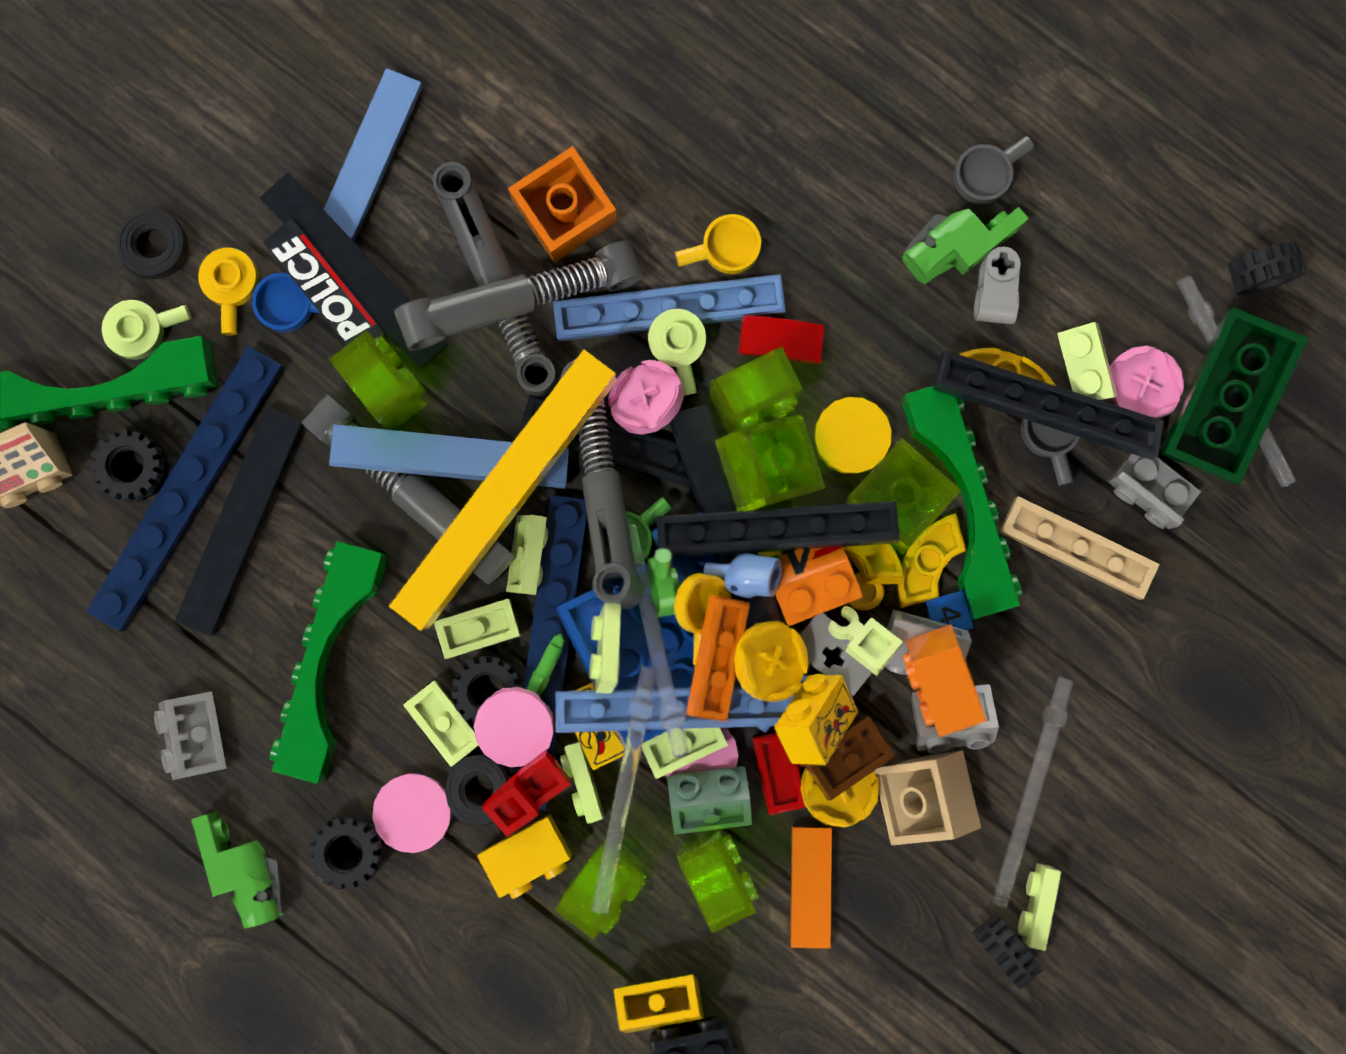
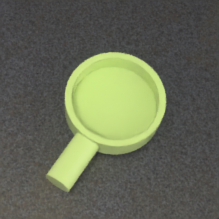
[102,300,191,359]
[648,309,706,396]

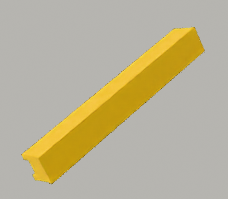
[389,350,617,631]

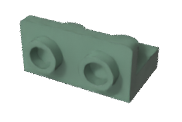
[667,766,752,835]

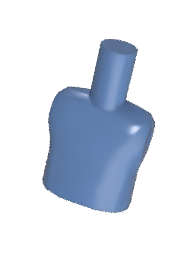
[704,552,782,599]

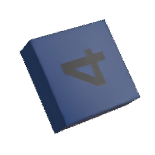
[924,590,974,630]

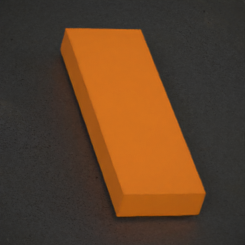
[686,595,750,722]
[790,826,832,948]

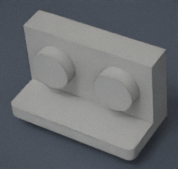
[1108,453,1201,529]
[911,684,999,754]
[154,691,227,780]

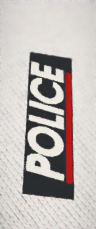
[263,218,385,358]

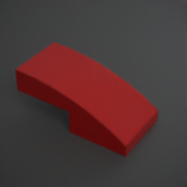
[738,315,824,365]
[482,749,571,837]

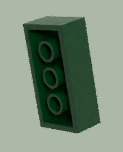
[1159,307,1308,485]

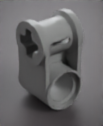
[974,246,1021,324]

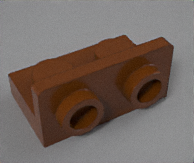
[799,716,895,801]

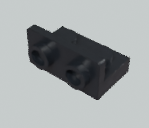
[650,1016,734,1054]

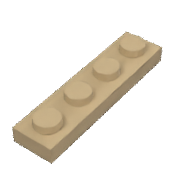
[999,496,1160,600]

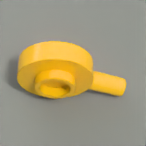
[675,214,761,274]
[198,248,260,335]
[674,573,731,665]

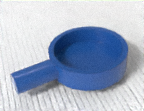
[252,273,320,333]

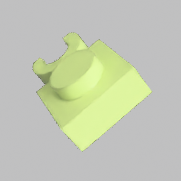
[828,606,903,676]

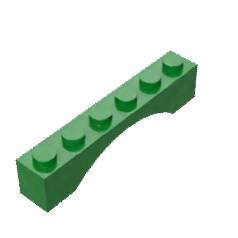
[0,336,219,433]
[901,386,1022,620]
[270,541,388,784]

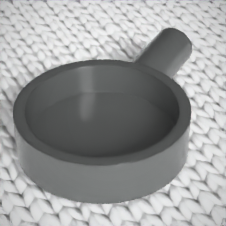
[953,136,1034,204]
[1020,419,1080,486]

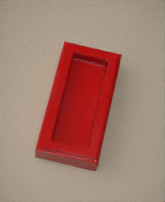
[752,732,806,815]

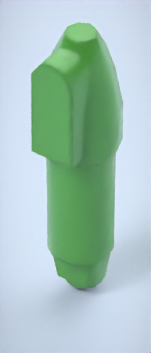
[527,634,566,696]

